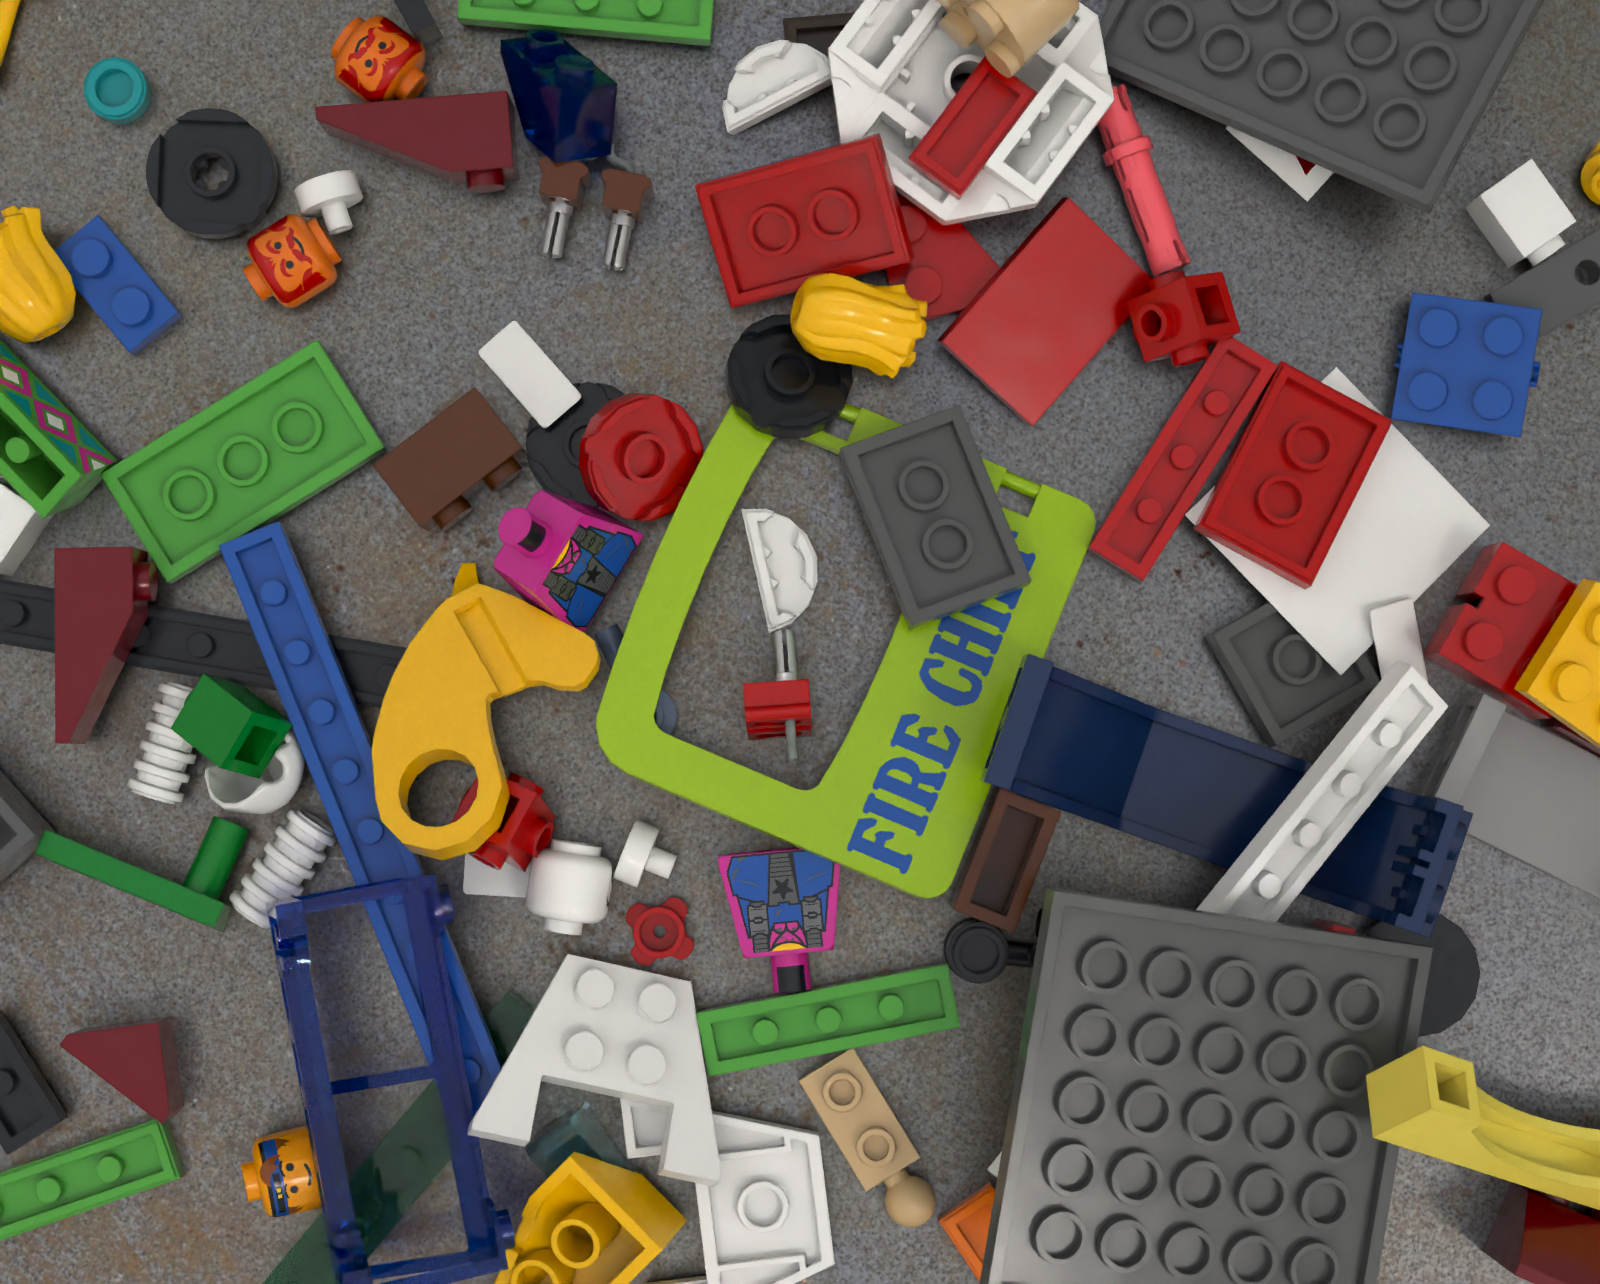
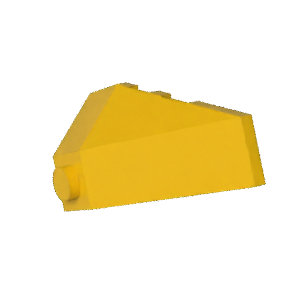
[494,1151,687,1284]

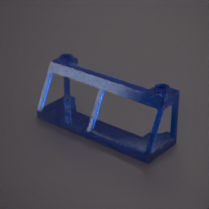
[265,873,515,1284]

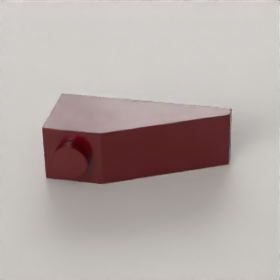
[315,91,520,193]
[54,547,158,744]

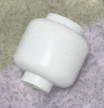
[525,839,614,935]

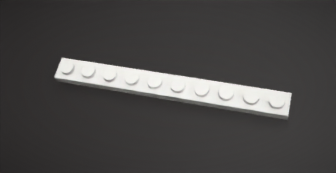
[987,661,1448,1178]

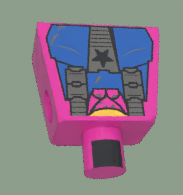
[494,489,644,633]
[718,847,840,993]

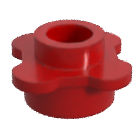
[625,897,694,966]

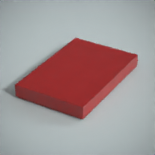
[695,133,914,308]
[937,197,1152,426]
[1193,361,1393,589]

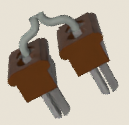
[538,141,655,271]

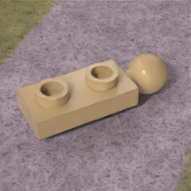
[799,1048,936,1228]

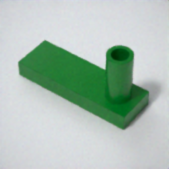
[35,816,249,933]

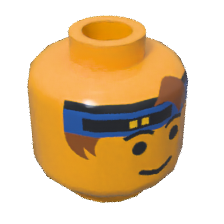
[240,1126,339,1218]

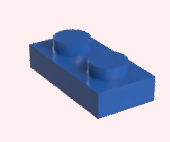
[54,215,183,355]

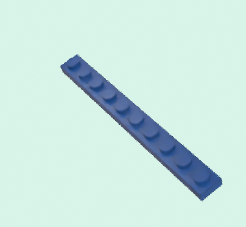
[218,521,503,1146]

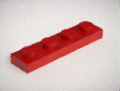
[1088,336,1278,582]

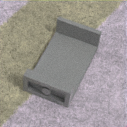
[1420,694,1600,899]

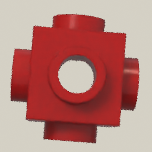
[1126,270,1241,368]
[451,773,556,872]

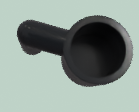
[943,917,1037,984]

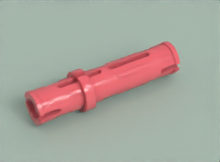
[1097,84,1192,278]

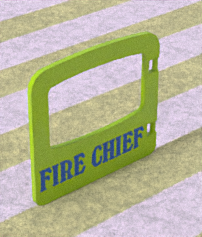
[596,403,1096,900]

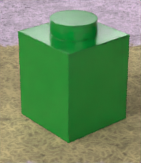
[170,673,292,779]

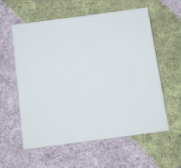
[1185,367,1490,676]

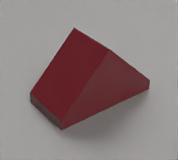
[60,1016,184,1124]

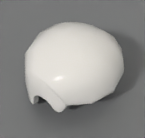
[204,728,305,814]

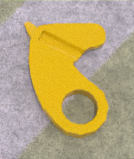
[371,563,601,860]

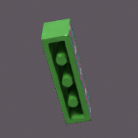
[0,339,118,518]

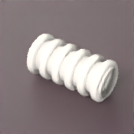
[127,680,196,804]
[229,808,338,929]

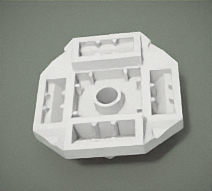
[828,0,1114,226]

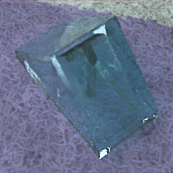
[525,1100,635,1178]

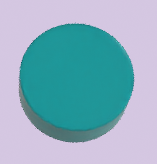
[83,57,151,125]

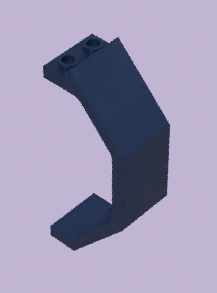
[980,654,1473,939]

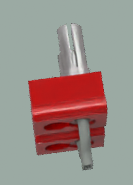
[743,629,812,762]

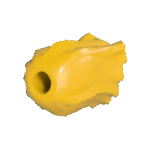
[0,205,76,343]
[790,273,927,379]

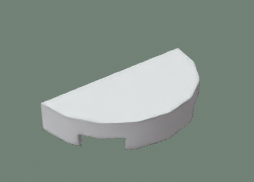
[722,40,832,135]
[741,509,818,634]

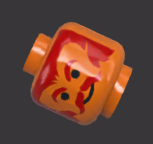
[330,15,428,103]
[242,214,342,308]

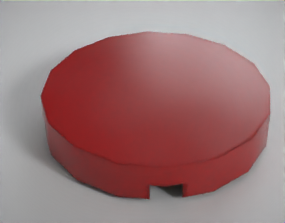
[579,393,703,521]

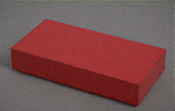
[907,56,1038,200]

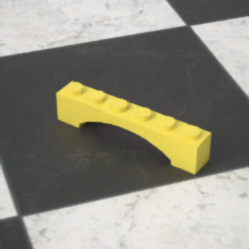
[1366,1046,1600,1210]

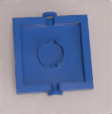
[1391,292,1543,438]

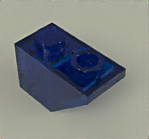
[500,29,617,163]

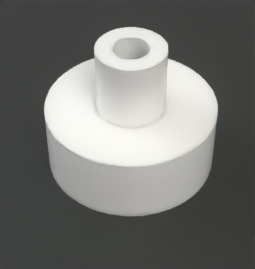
[294,170,363,235]
[613,819,677,888]

